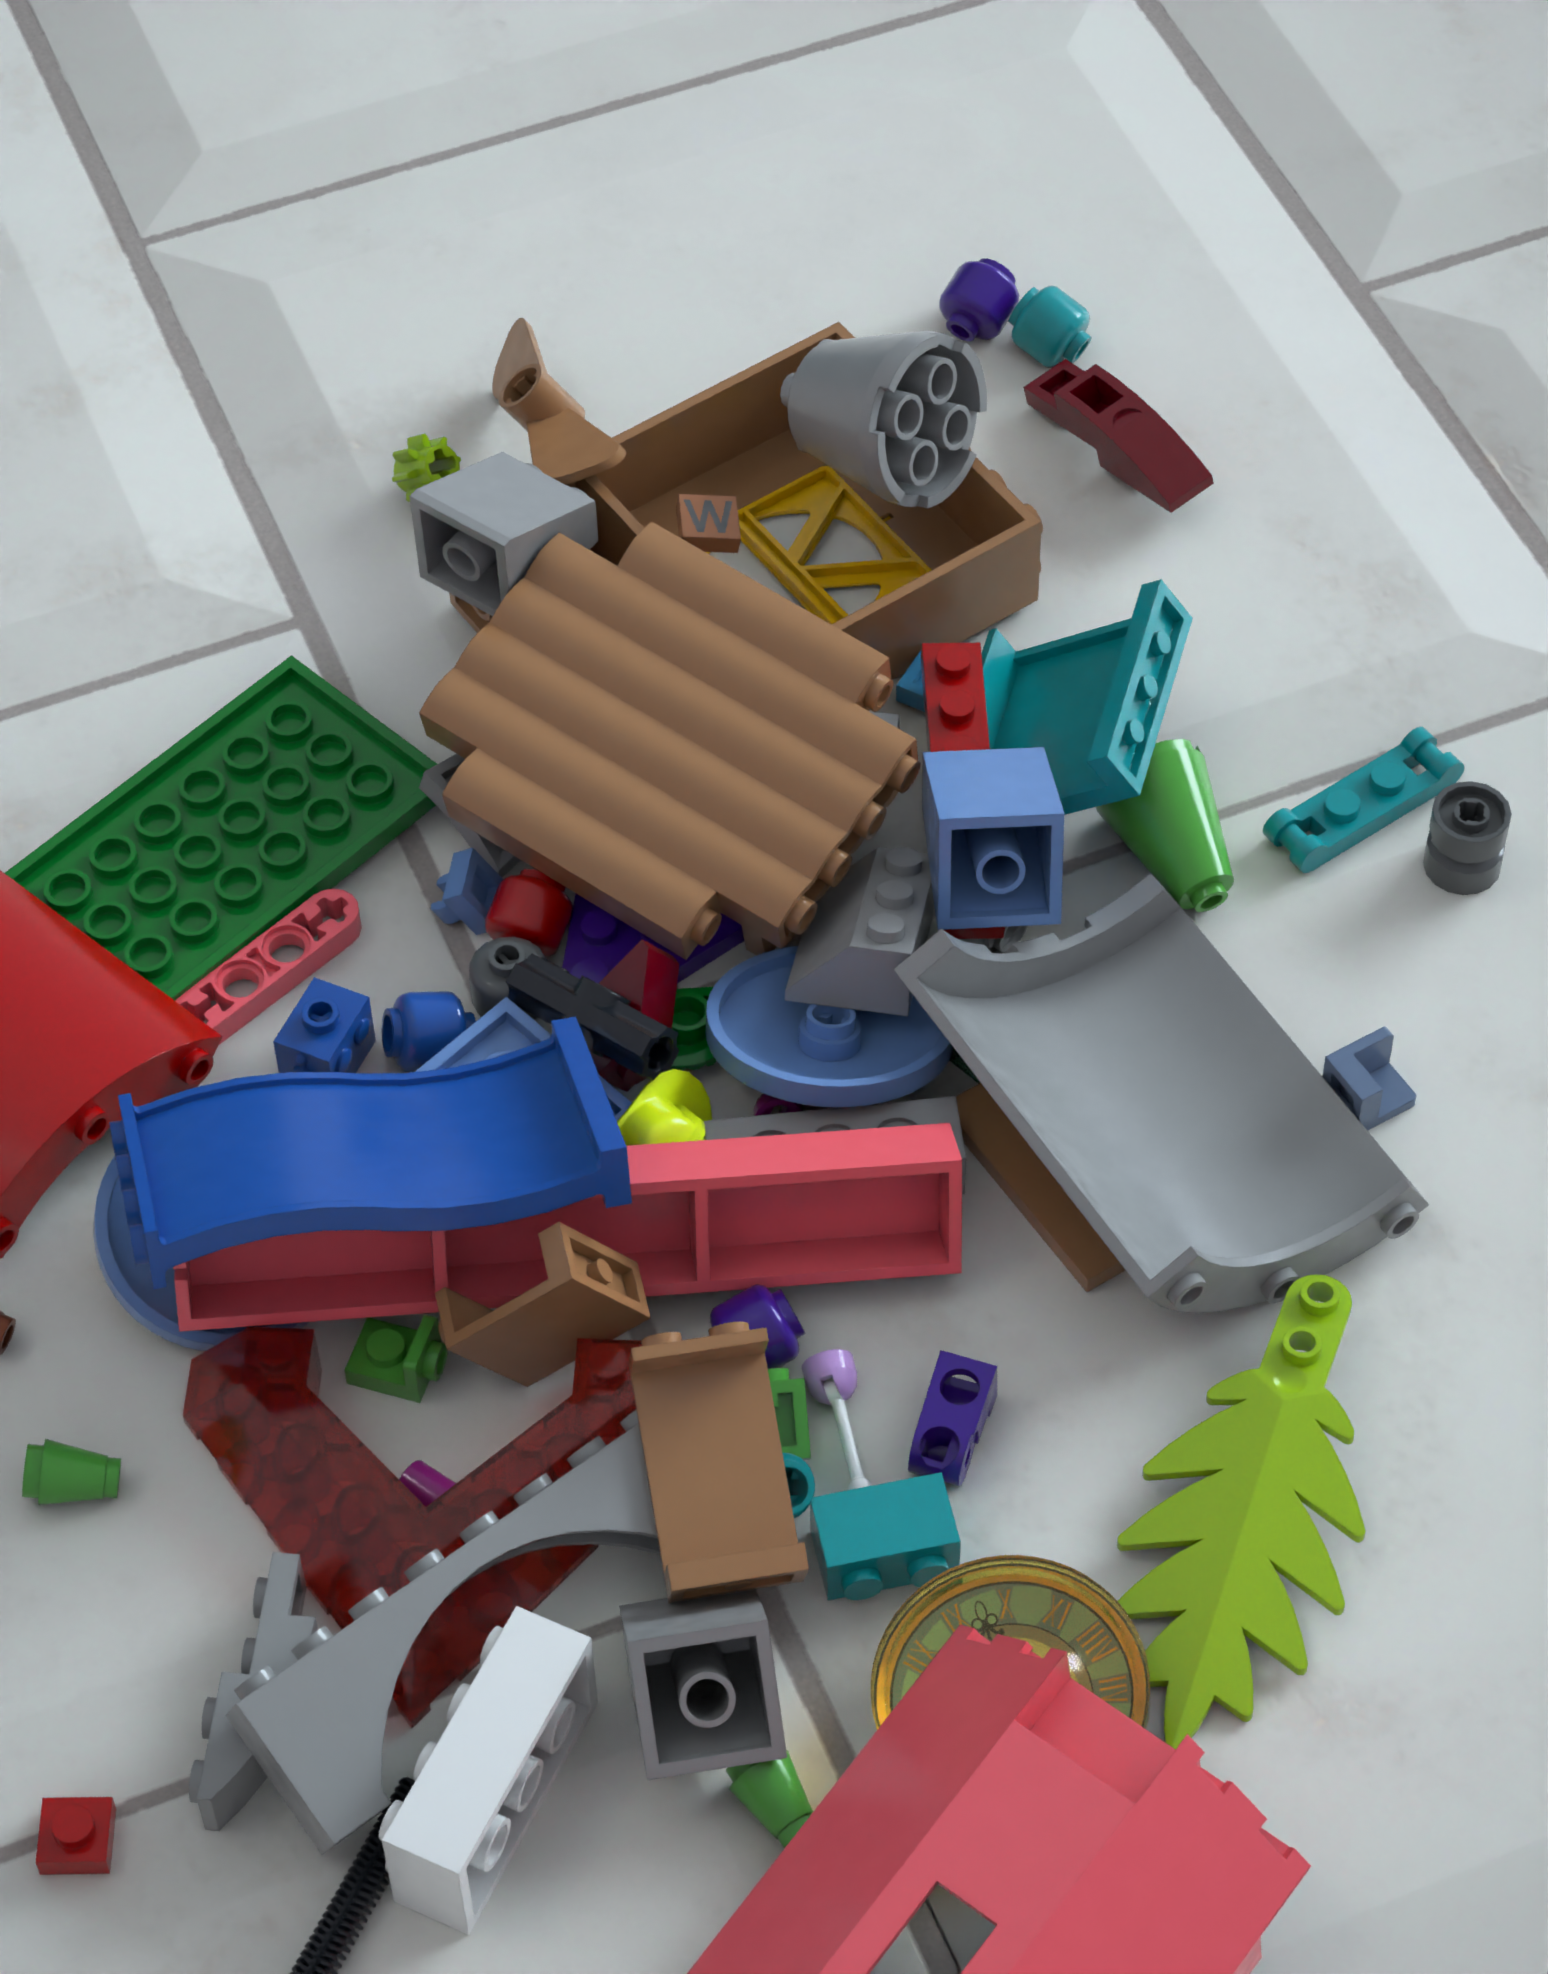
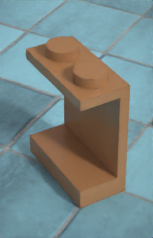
[435,1222,651,1387]

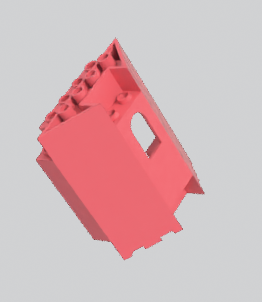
[687,1625,1311,1974]

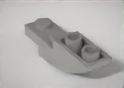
[189,1552,318,1831]

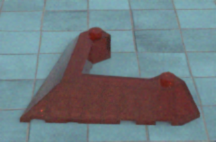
[183,1327,642,1728]

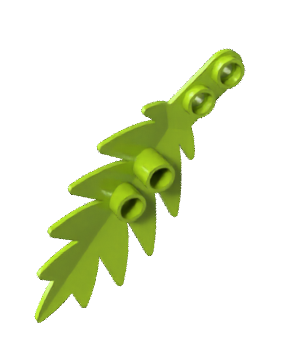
[1113,1274,1366,1750]

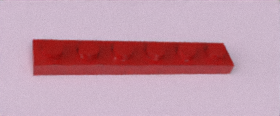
[921,642,1005,939]

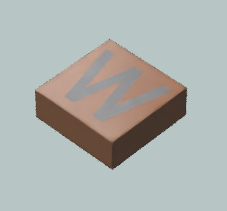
[676,494,741,553]

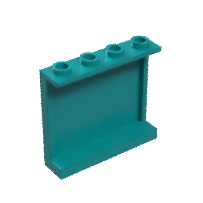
[981,579,1193,815]

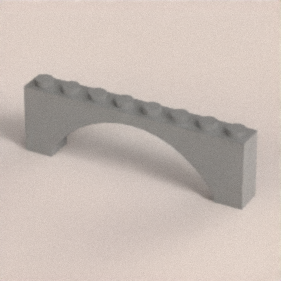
[226,1410,660,1855]

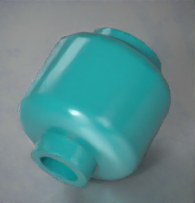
[1008,285,1092,368]

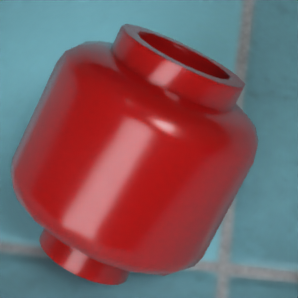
[485,869,573,958]

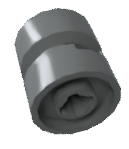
[1423,781,1512,895]

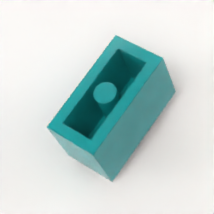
[810,1472,961,1601]

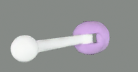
[802,1349,873,1490]

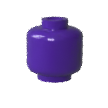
[939,258,1019,342]
[710,1284,806,1369]

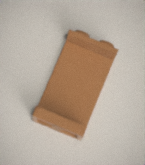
[628,1322,809,1603]

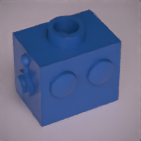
[273,977,376,1073]

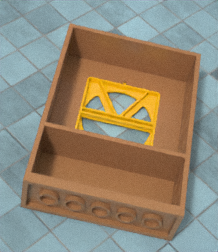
[449,322,1043,680]

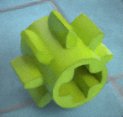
[392,434,461,502]

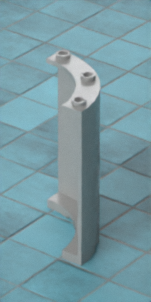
[894,873,1429,1313]

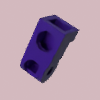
[908,1350,997,1487]

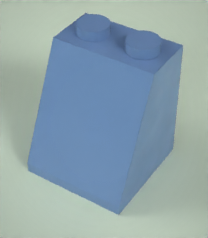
[922,747,1064,930]

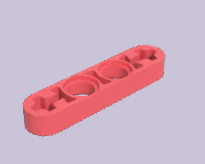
[175,888,362,1045]

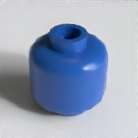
[381,991,476,1072]

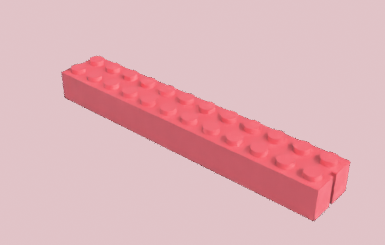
[173,1123,962,1332]

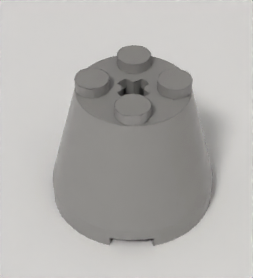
[780,331,987,508]

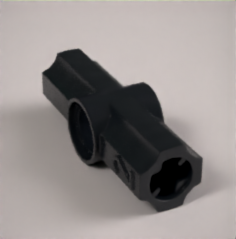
[506,954,679,1080]

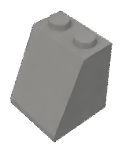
[409,452,599,616]
[619,1589,787,1780]

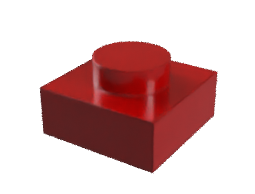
[35,1797,116,1875]

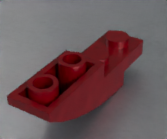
[1023,359,1214,513]

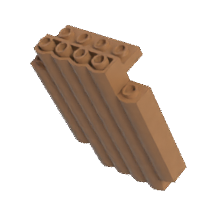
[419,521,921,960]

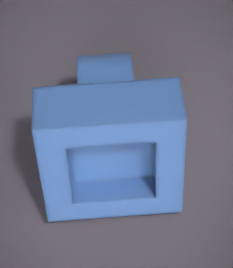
[430,848,503,935]

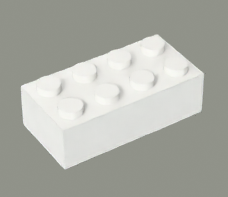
[379,1606,598,1935]

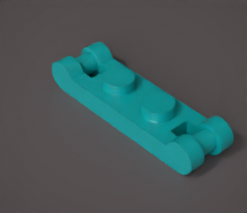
[1262,727,1465,873]

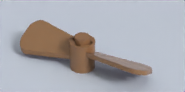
[492,318,626,484]

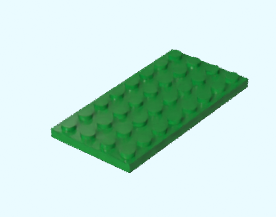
[5,655,437,1000]

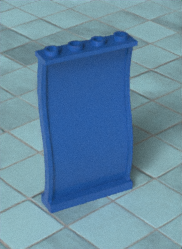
[109,1016,632,1289]

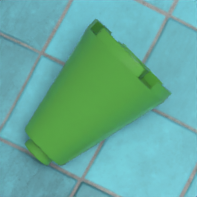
[1096,739,1234,912]

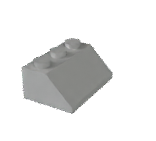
[785,847,934,1016]

